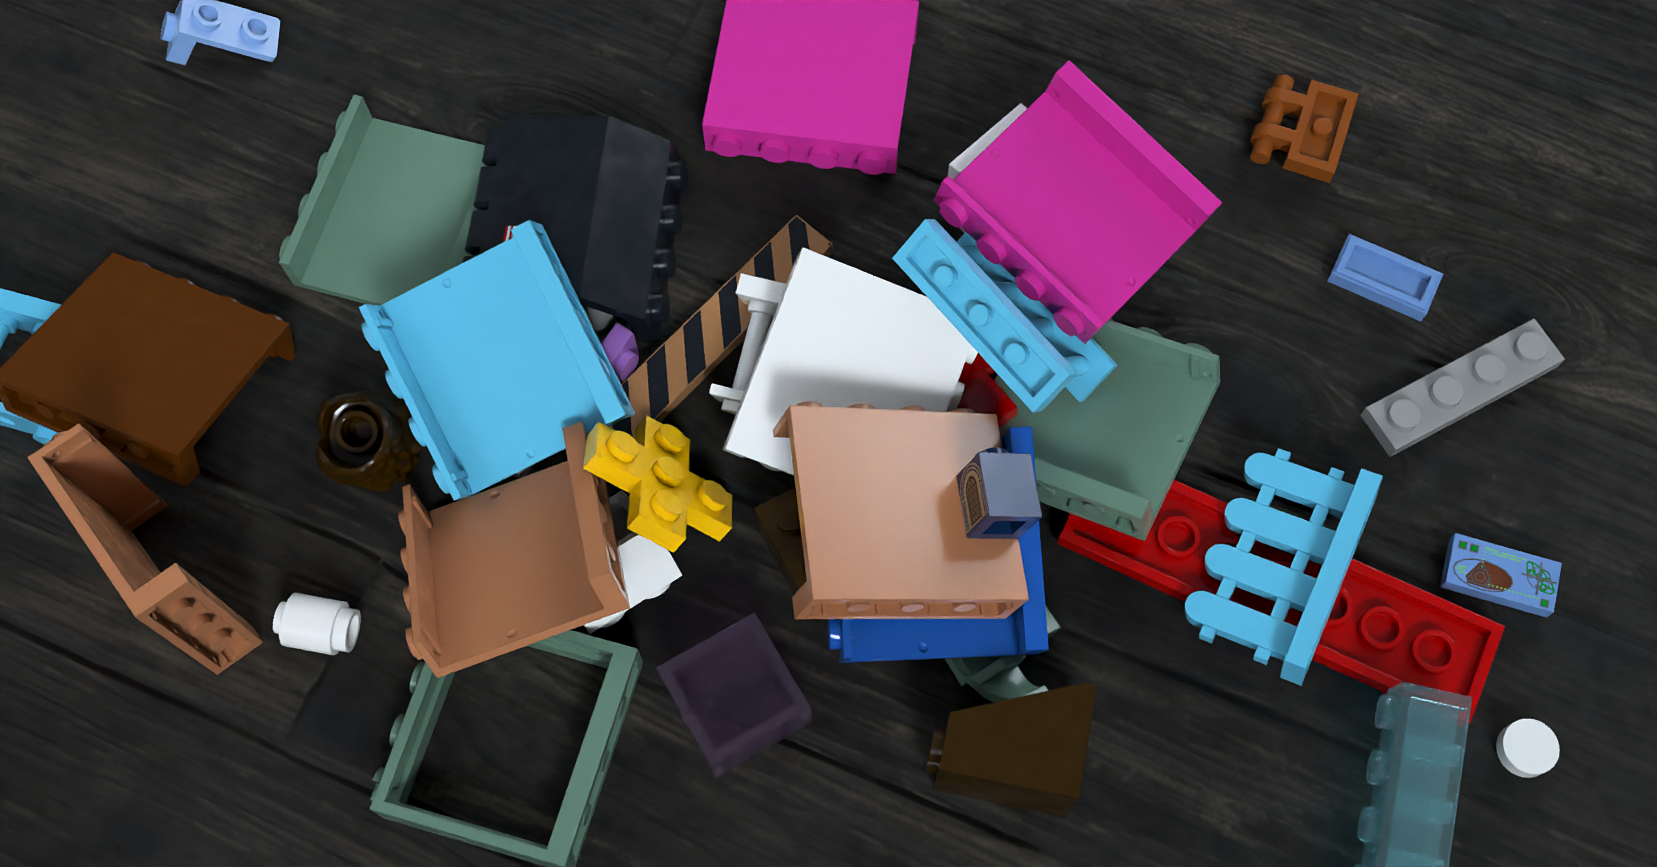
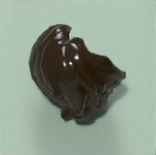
[315,390,421,492]

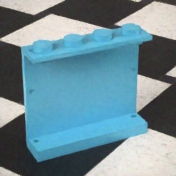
[359,220,635,501]

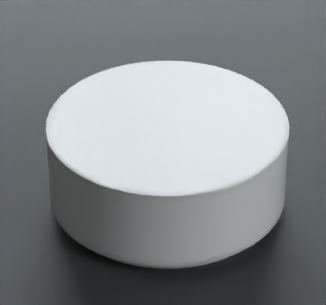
[1496,719,1560,778]

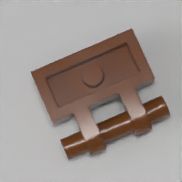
[1250,75,1359,183]

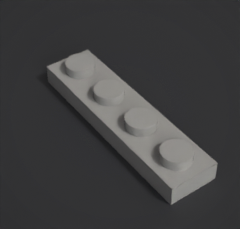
[1361,319,1565,457]

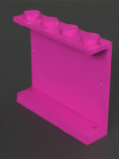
[702,0,919,175]
[933,60,1222,344]

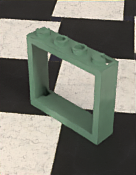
[370,630,643,867]

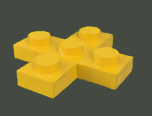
[583,415,732,553]

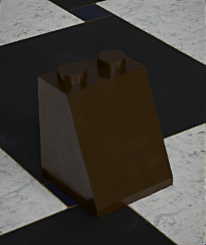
[925,682,1097,818]

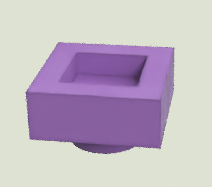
[601,323,639,382]

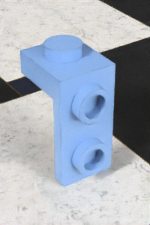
[160,0,280,65]

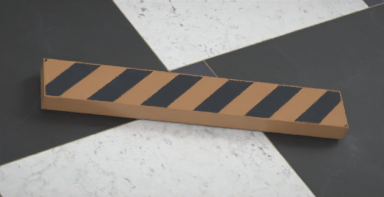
[610,215,833,438]

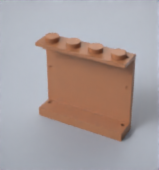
[773,401,1029,619]
[398,421,630,678]
[27,423,263,675]

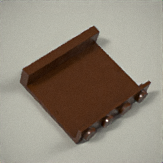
[0,252,296,488]

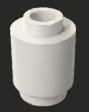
[273,592,361,655]

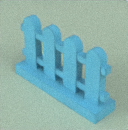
[1184,448,1383,686]

